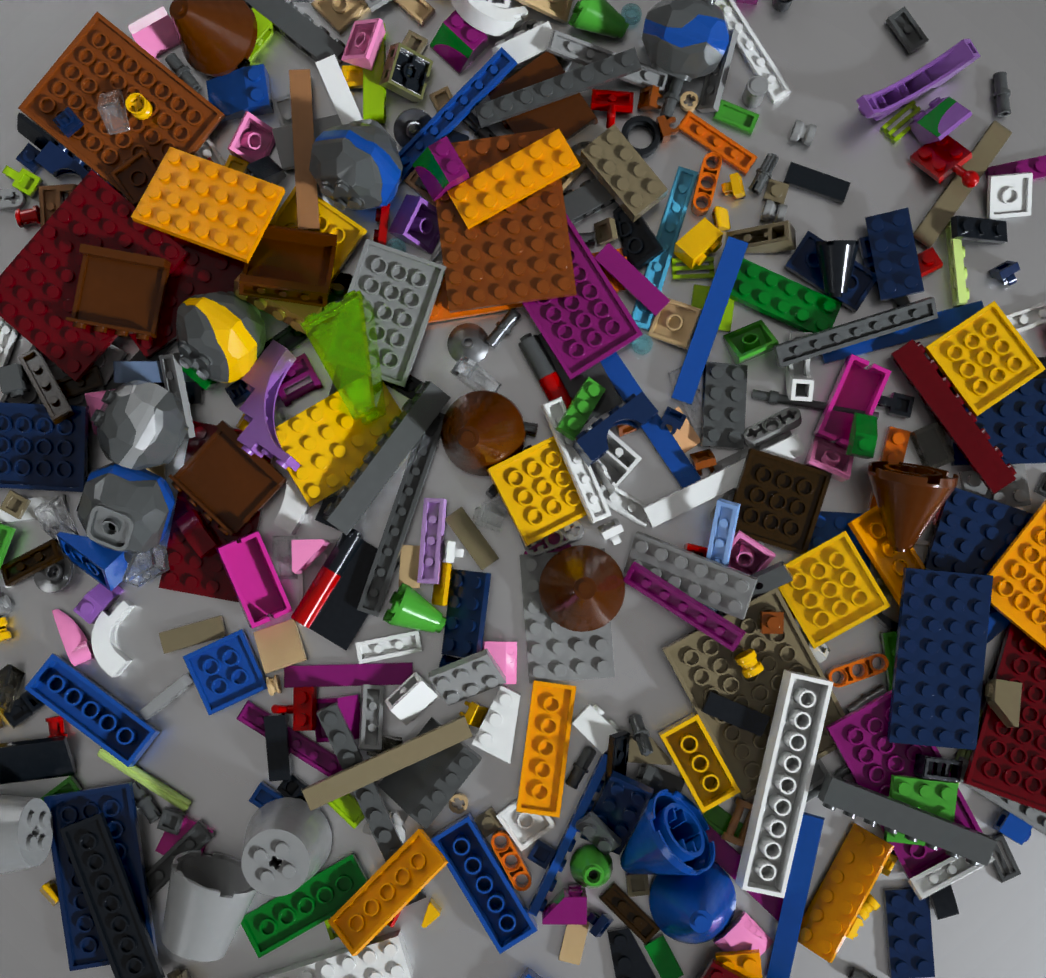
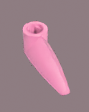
[52,609,95,666]

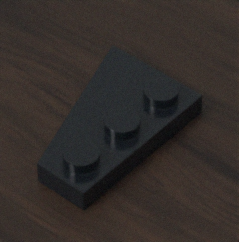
[613,206,665,270]
[607,926,656,978]

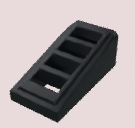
[913,754,963,783]

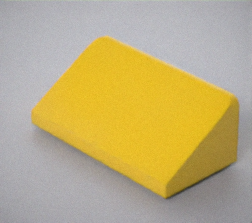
[432,562,453,606]

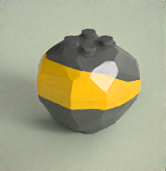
[176,291,266,383]

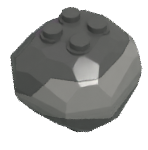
[91,380,189,470]

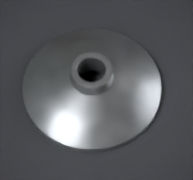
[393,108,432,147]
[447,323,489,365]
[33,552,73,593]

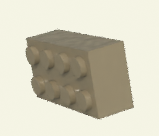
[580,124,668,222]

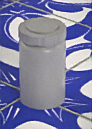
[742,75,768,108]

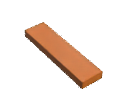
[677,111,757,176]

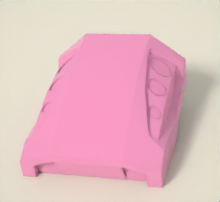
[482,641,517,684]
[713,911,774,956]

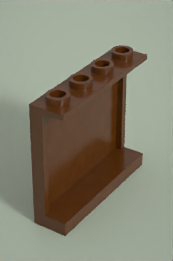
[488,51,598,141]
[239,224,337,308]
[65,243,171,341]
[168,420,287,536]

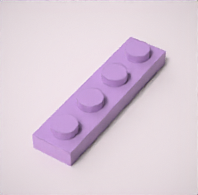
[417,498,447,584]

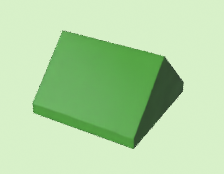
[723,320,779,364]

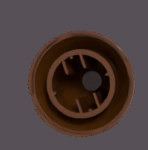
[169,0,258,77]
[441,390,526,476]
[867,461,959,552]
[539,545,625,632]

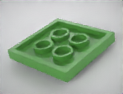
[884,774,959,846]

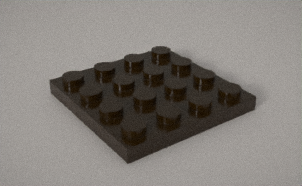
[732,448,832,555]

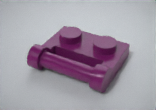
[278,353,323,407]

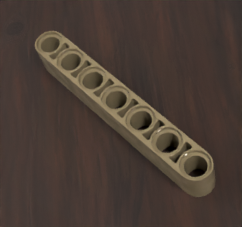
[913,120,1012,248]

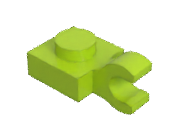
[2,165,43,198]

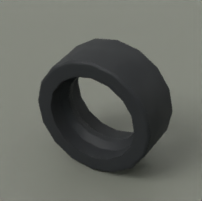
[621,115,661,158]

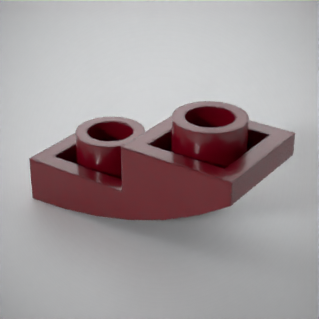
[176,509,219,558]

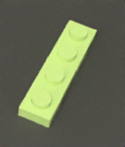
[945,220,970,307]

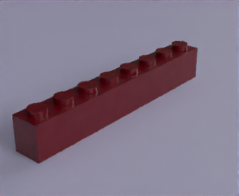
[891,339,1017,495]

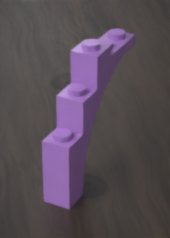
[856,39,981,121]
[237,340,300,472]

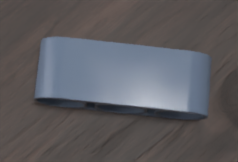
[113,361,164,383]

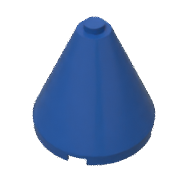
[620,789,715,875]
[649,861,736,944]

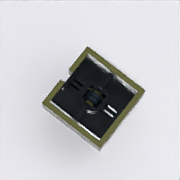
[379,42,433,103]

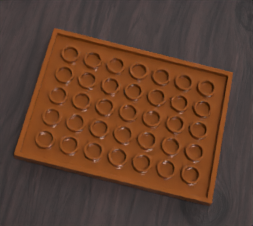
[18,12,225,194]
[435,128,577,313]

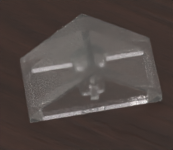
[97,89,130,135]

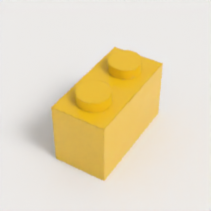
[673,218,723,270]

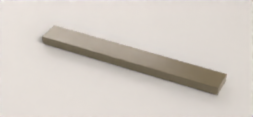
[301,715,473,811]

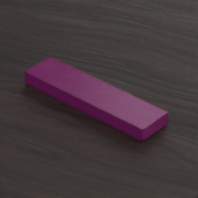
[594,243,670,317]

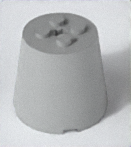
[0,794,53,874]
[241,797,332,897]
[161,850,257,962]

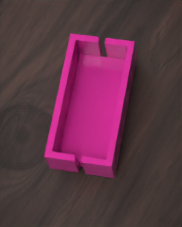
[813,354,892,449]
[216,531,293,629]

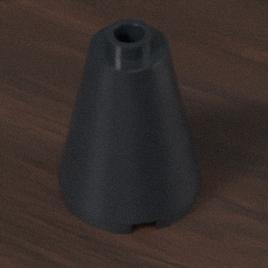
[815,240,859,297]

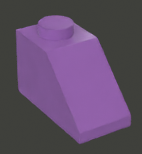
[73,583,124,624]

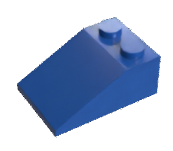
[206,64,274,121]
[57,532,129,591]

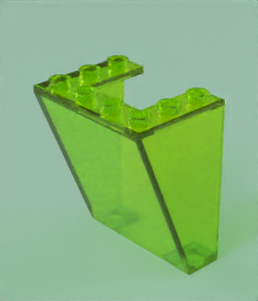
[301,290,386,425]

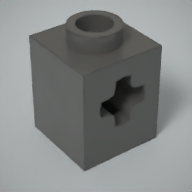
[0,363,30,398]

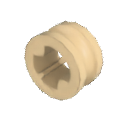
[679,91,699,113]
[266,675,282,696]
[449,793,468,814]

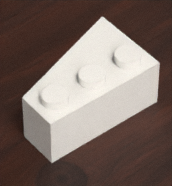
[580,416,642,495]
[472,684,521,764]

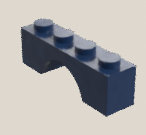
[34,141,117,190]
[572,392,659,467]

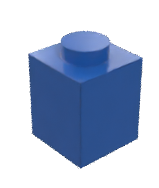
[992,809,1033,845]

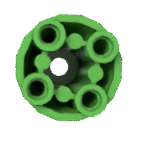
[568,0,629,39]
[383,583,446,633]
[570,844,613,888]

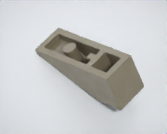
[727,220,796,253]

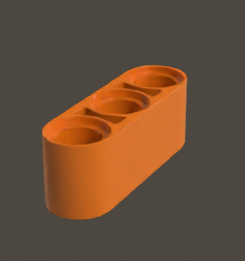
[691,152,722,216]
[824,653,889,687]
[491,829,532,891]

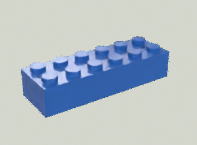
[24,653,160,767]
[431,812,538,954]

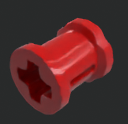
[15,205,40,228]
[45,716,68,738]

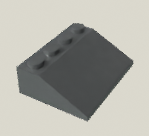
[378,717,482,830]

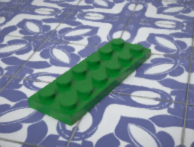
[729,258,842,333]
[241,853,368,958]

